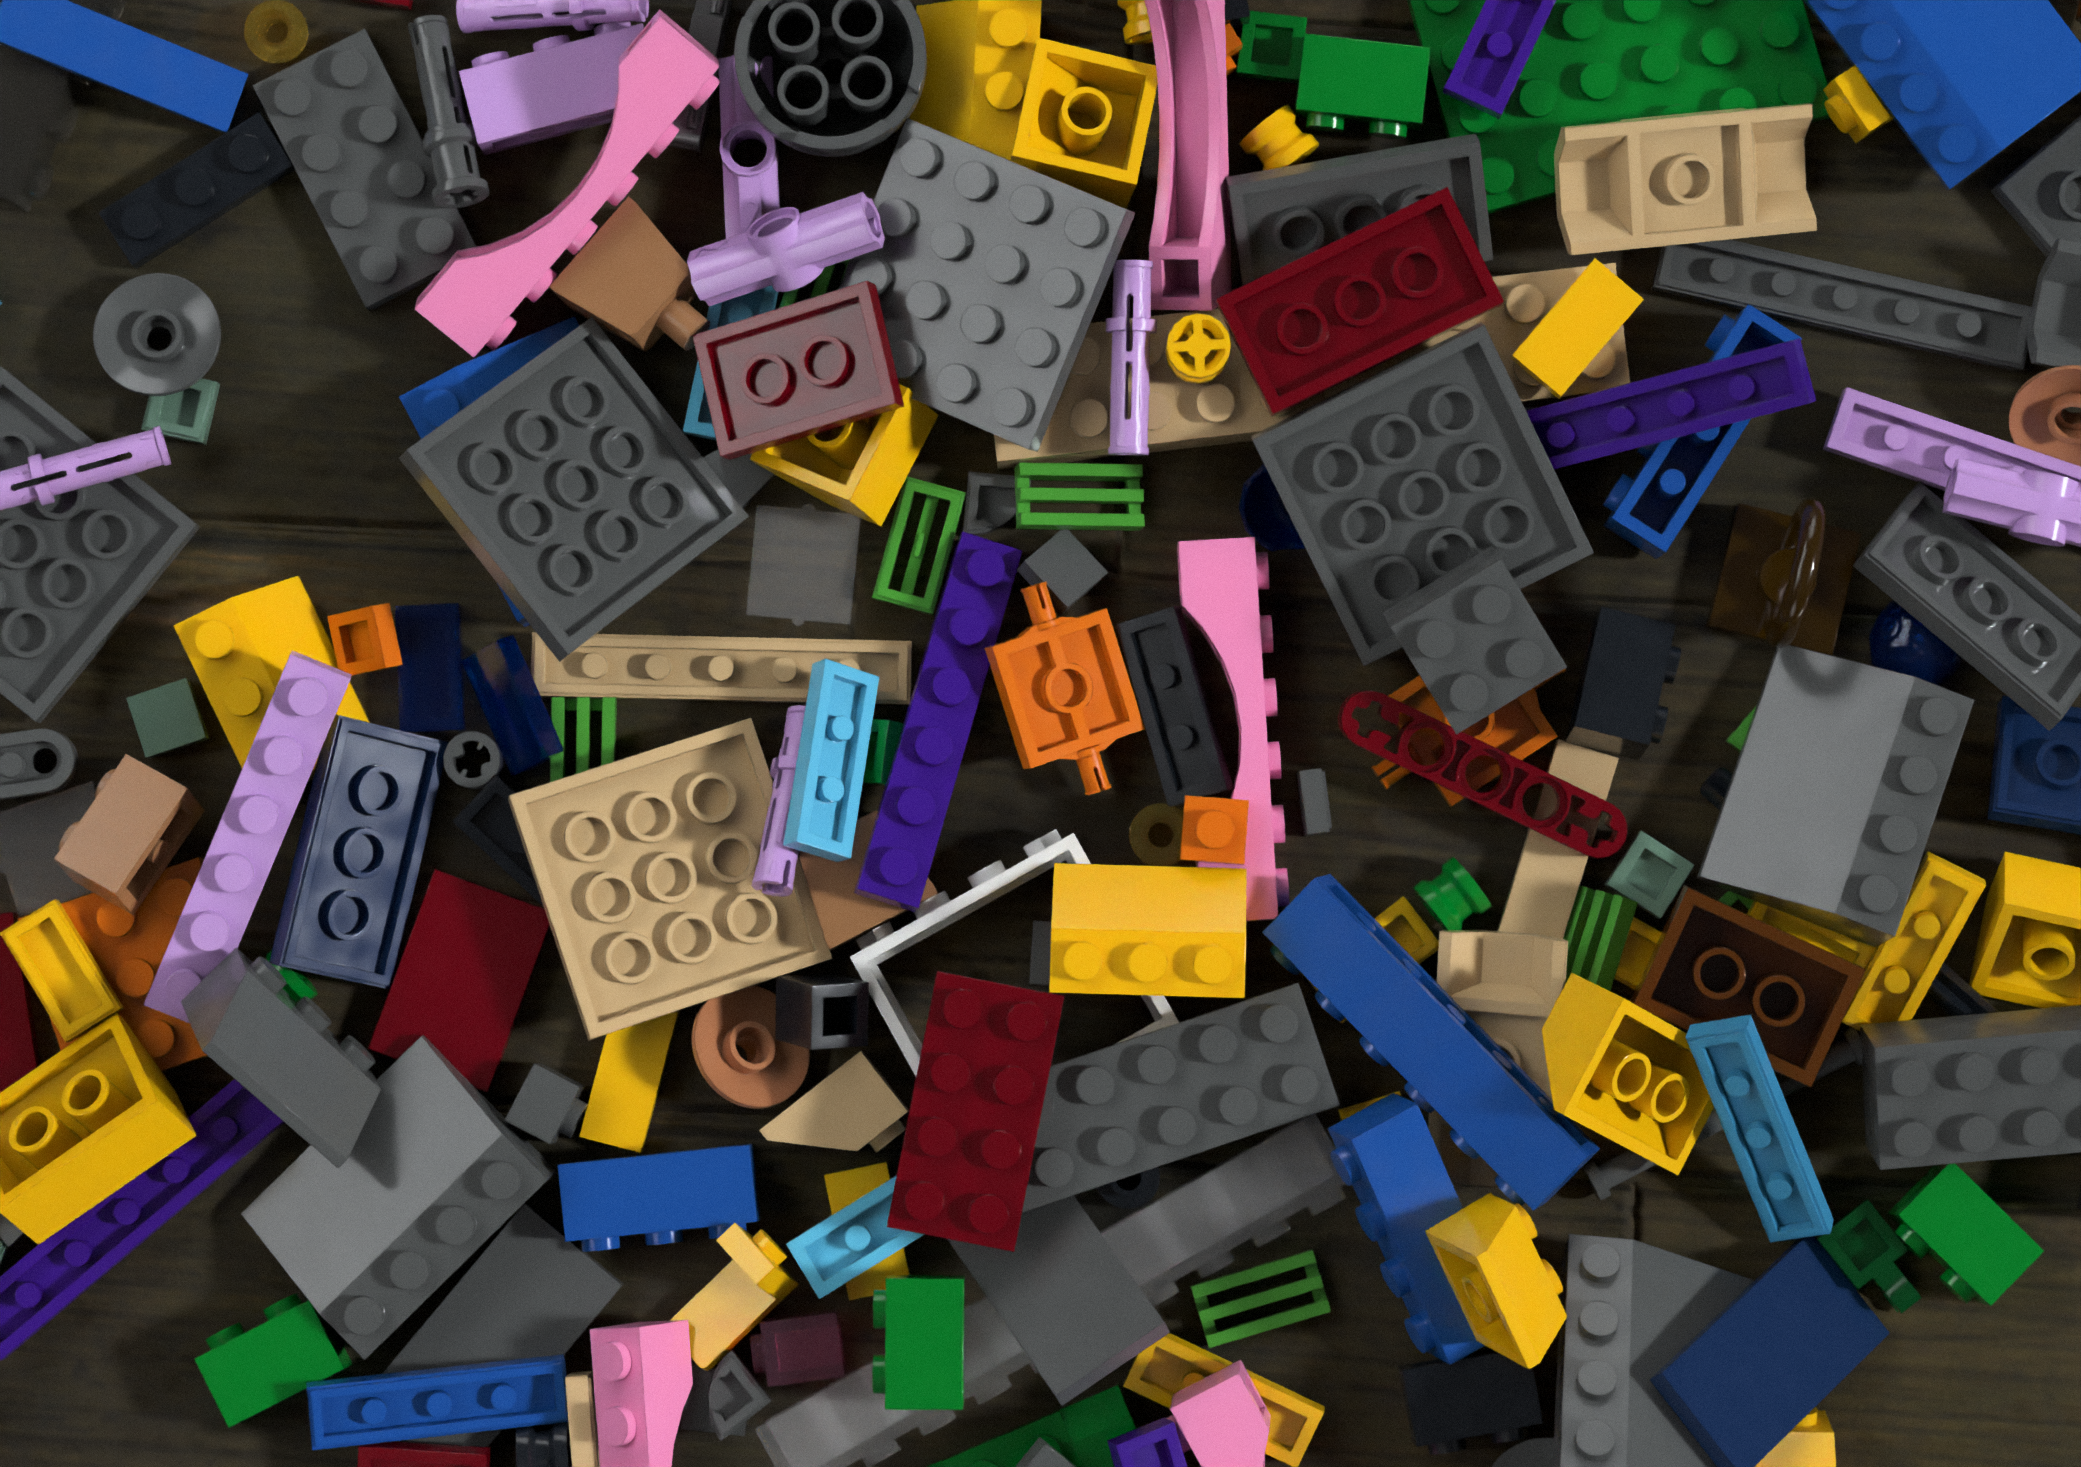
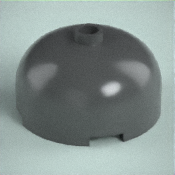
[734,0,927,157]

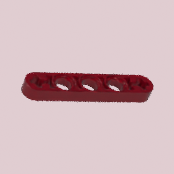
[1338,690,1628,858]

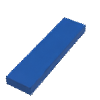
[0,0,248,133]
[306,1354,568,1450]

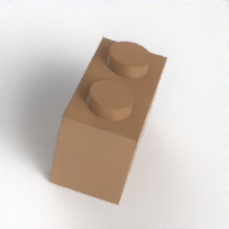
[54,754,205,915]

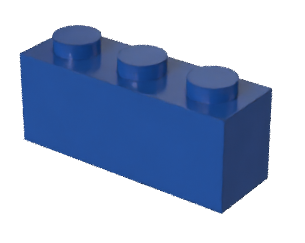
[558,1143,761,1252]

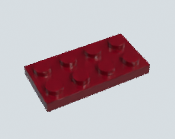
[1215,187,1504,417]
[887,971,1064,1252]

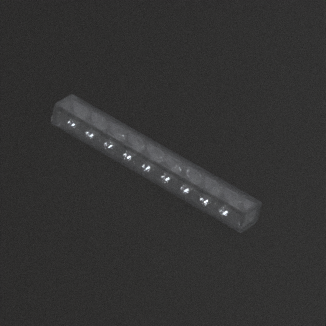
[754,1114,1346,1467]

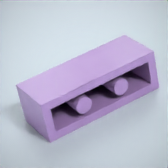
[459,22,644,155]

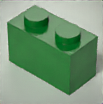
[1294,33,1431,139]
[1888,1163,2044,1306]
[872,1275,965,1410]
[194,1293,353,1428]

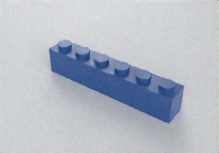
[1262,874,1600,1211]

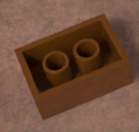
[1630,885,1866,1087]

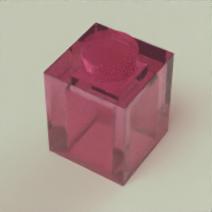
[750,1309,847,1387]

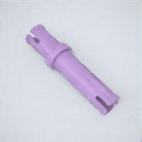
[456,0,649,34]
[1106,260,1157,456]
[0,426,171,510]
[751,705,806,897]

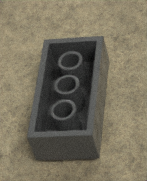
[1860,1005,2081,1170]

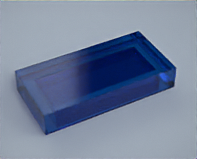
[395,603,466,733]
[462,635,564,777]

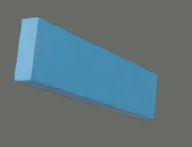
[1686,1014,1834,1243]

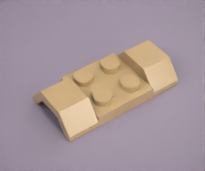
[1554,103,1817,255]
[1428,930,1568,1188]

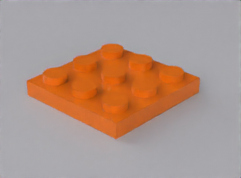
[17,857,208,1072]

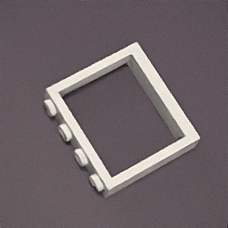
[850,829,1179,1076]

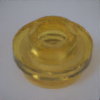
[244,0,308,64]
[1129,803,1183,866]

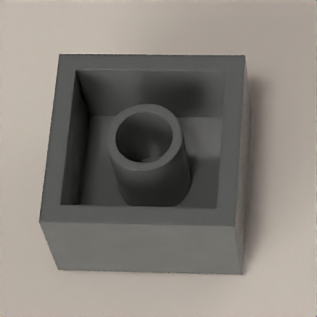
[1383,546,1567,735]

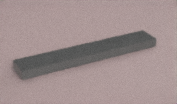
[1651,240,2032,372]

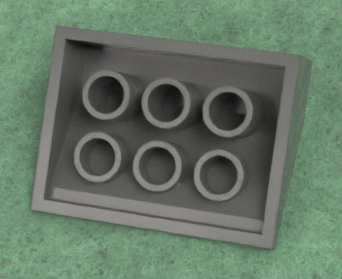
[1697,645,1974,947]
[241,1035,557,1360]
[1553,1234,1753,1467]

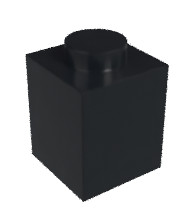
[775,973,869,1050]

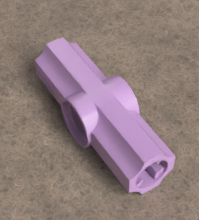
[718,55,780,239]
[687,192,885,307]
[1942,458,2081,547]

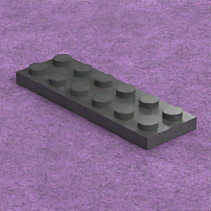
[1022,983,1340,1212]

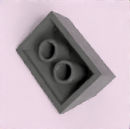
[181,948,381,1168]

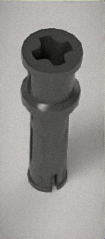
[408,15,489,208]

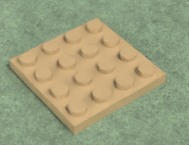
[508,718,832,1041]

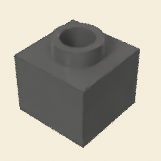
[504,1063,588,1144]

